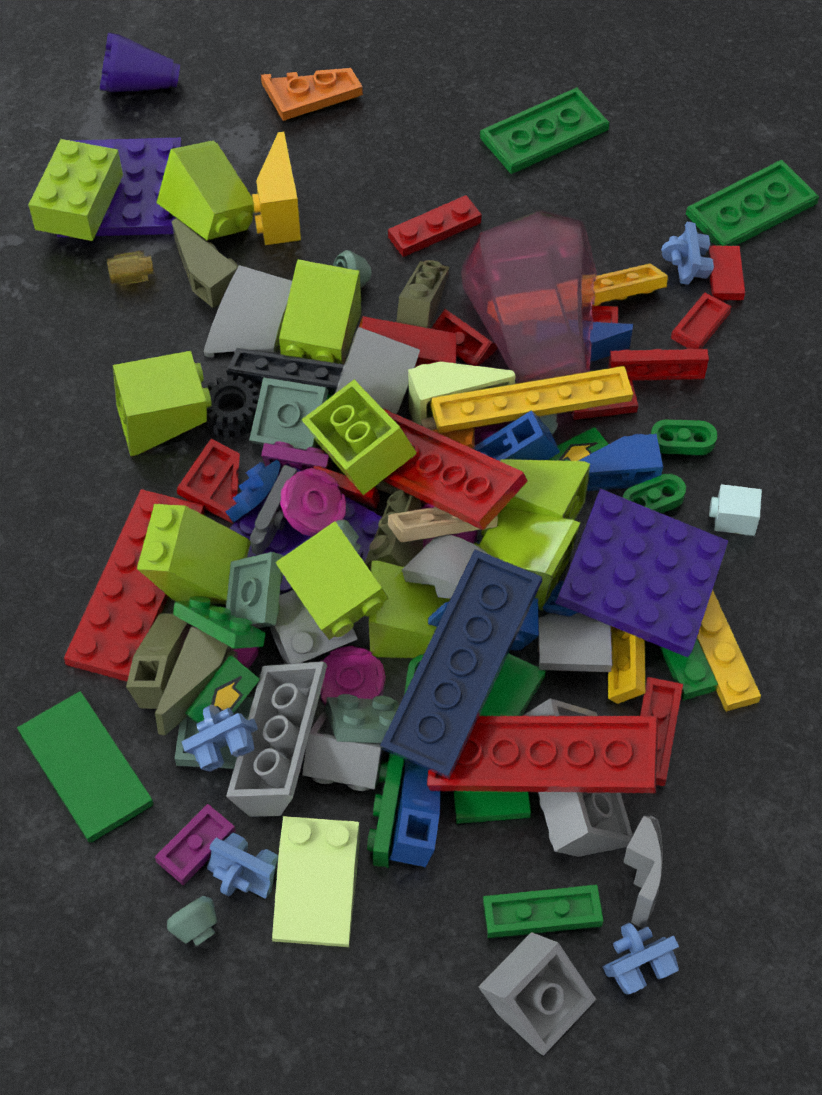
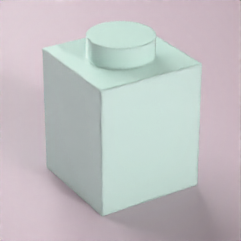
[709,484,762,536]

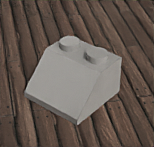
[269,590,357,664]
[302,712,387,791]
[479,932,596,1055]

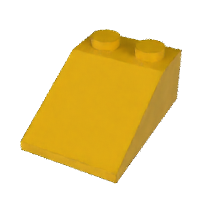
[252,132,301,245]

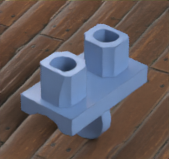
[661,221,714,285]
[181,705,258,772]
[207,833,278,899]
[602,923,679,994]

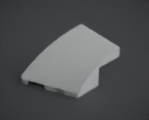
[204,265,292,357]
[335,327,420,414]
[402,535,489,599]
[537,613,612,672]
[623,816,663,928]

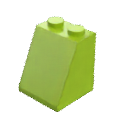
[156,141,254,240]
[279,260,361,364]
[113,351,211,456]
[500,459,590,520]
[137,504,251,605]
[474,508,580,611]
[275,521,389,640]
[369,561,450,658]

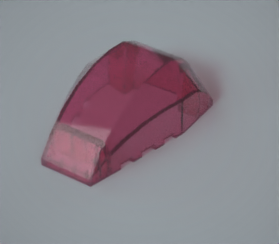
[461,210,597,384]

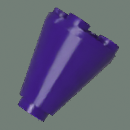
[100,32,180,92]

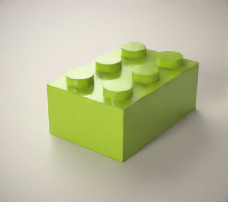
[28,139,123,241]
[302,379,417,495]

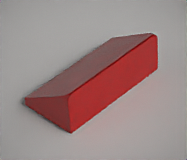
[431,309,498,366]

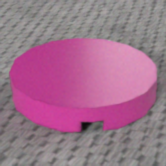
[280,468,346,537]
[319,646,386,706]

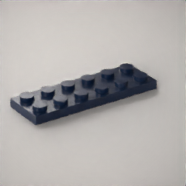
[380,549,542,779]

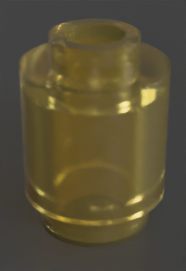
[107,250,154,285]

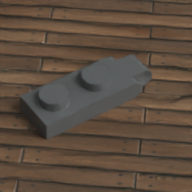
[250,465,297,555]

